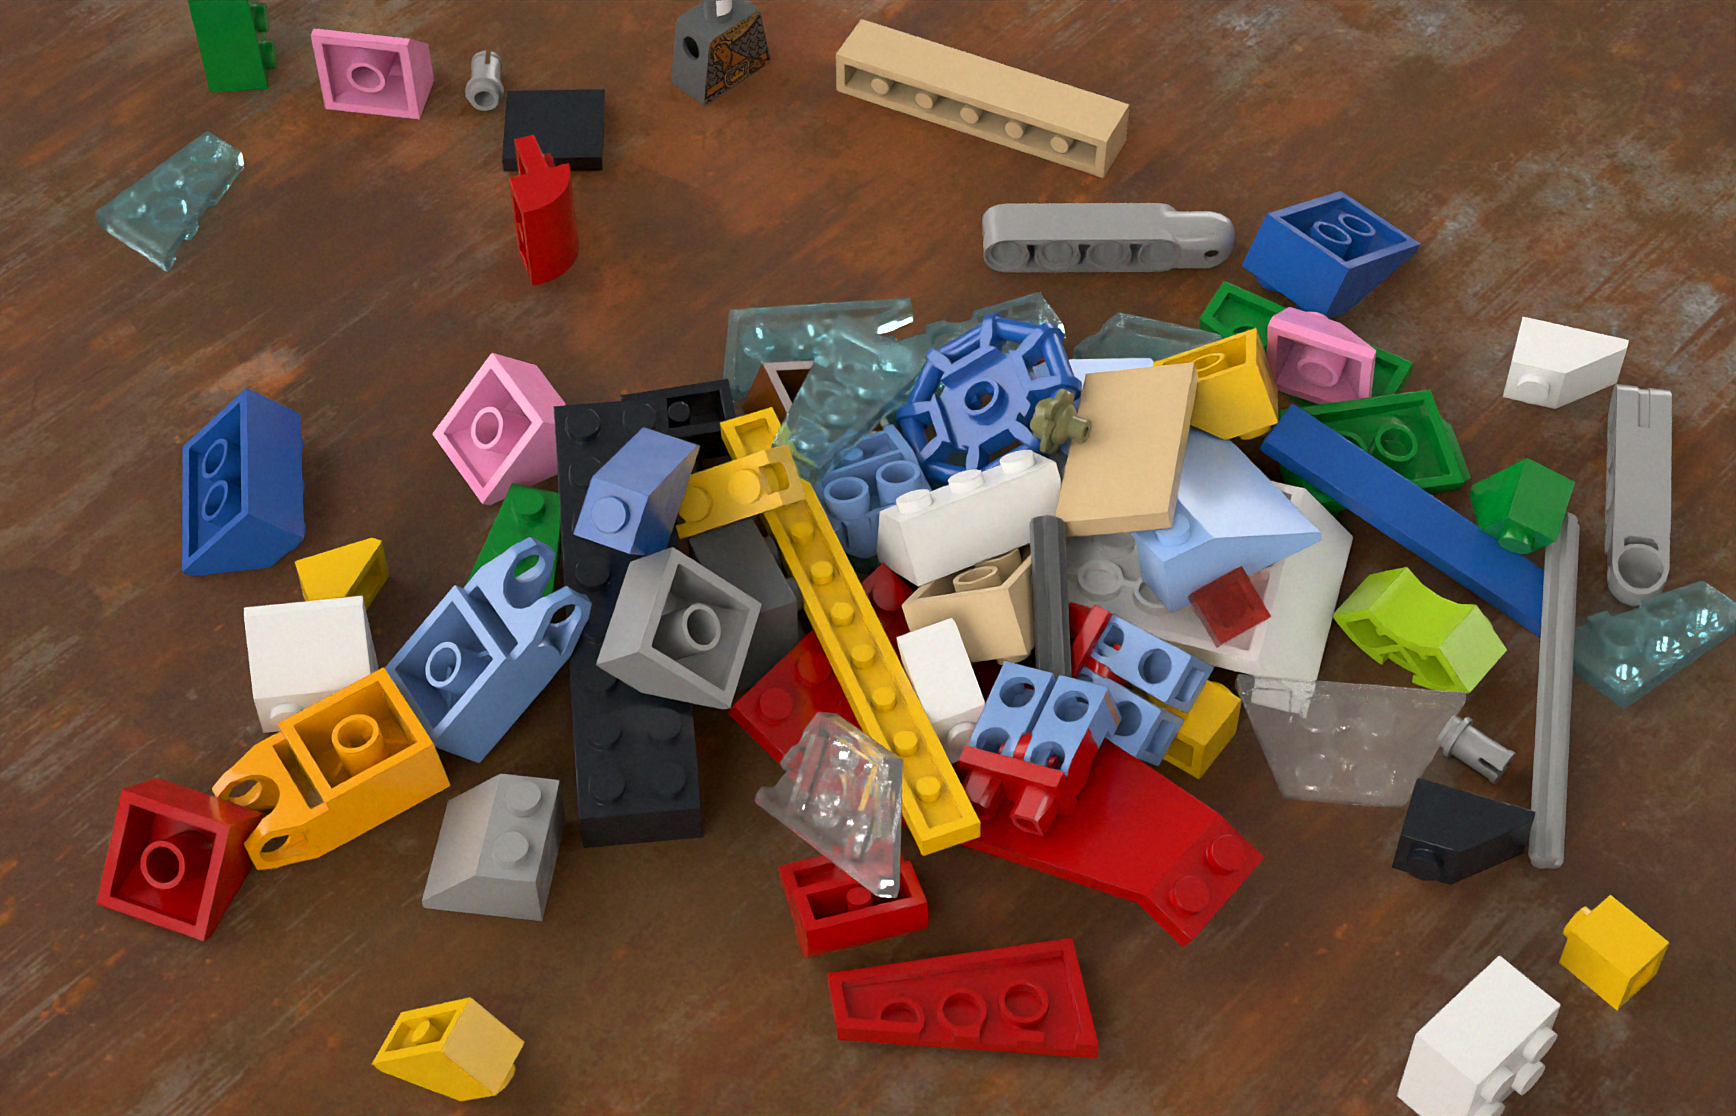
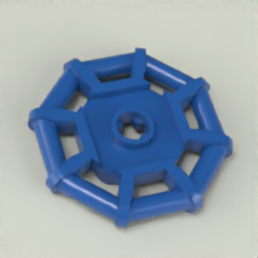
[895,312,1082,486]

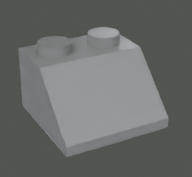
[596,547,762,709]
[422,774,566,921]

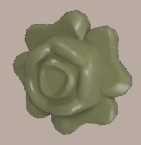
[1030,389,1091,456]

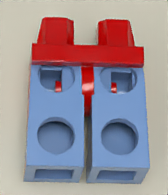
[1032,602,1214,766]
[958,661,1122,836]

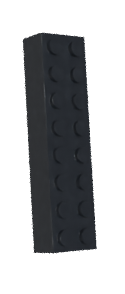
[554,397,703,848]

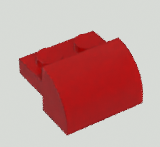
[509,135,579,286]
[778,838,928,959]

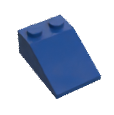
[1241,191,1420,319]

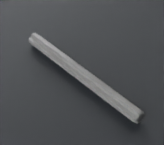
[1528,512,1580,869]

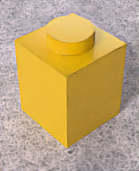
[1559,895,1670,1010]

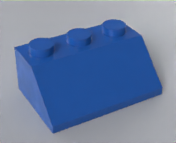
[182,388,306,576]

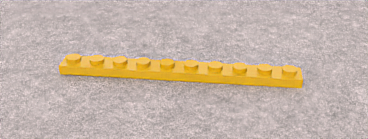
[720,407,981,856]

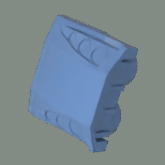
[796,424,932,559]

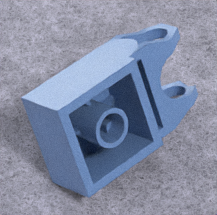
[385,537,592,763]

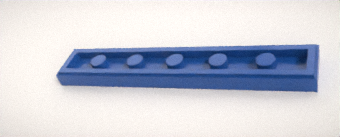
[1259,403,1544,637]

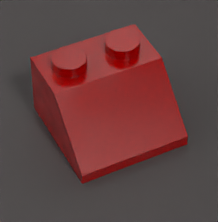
[96,778,264,941]

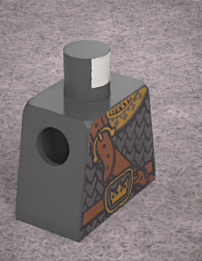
[671,0,771,106]

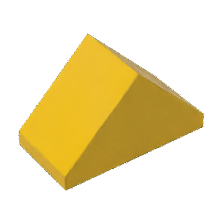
[295,538,389,610]

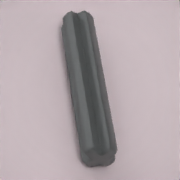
[1029,515,1072,681]

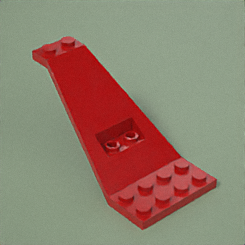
[728,562,1265,947]

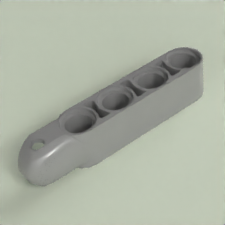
[982,203,1236,272]
[1604,384,1672,607]

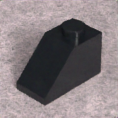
[1392,778,1536,885]

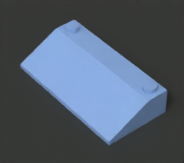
[1030,358,1322,613]

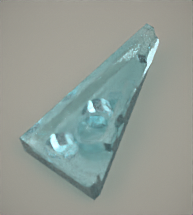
[723,298,913,402]

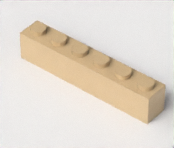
[836,19,1129,178]

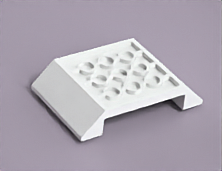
[1049,451,1353,717]

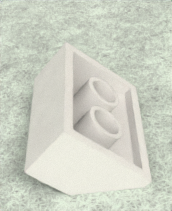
[876,450,1062,587]

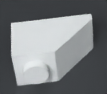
[1503,317,1629,409]
[896,618,986,764]

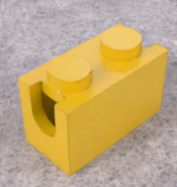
[676,445,806,539]

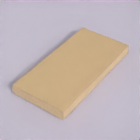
[1055,362,1198,537]

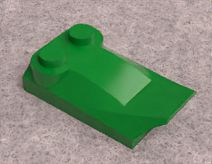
[1273,390,1471,518]

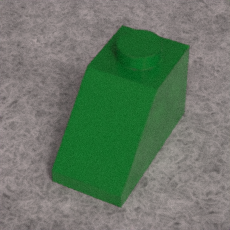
[1469,458,1575,554]

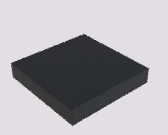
[502,89,606,171]

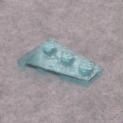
[95,131,244,272]
[1539,580,1736,709]

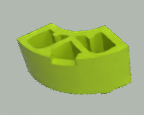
[1332,567,1507,694]

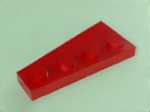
[827,938,1099,1058]

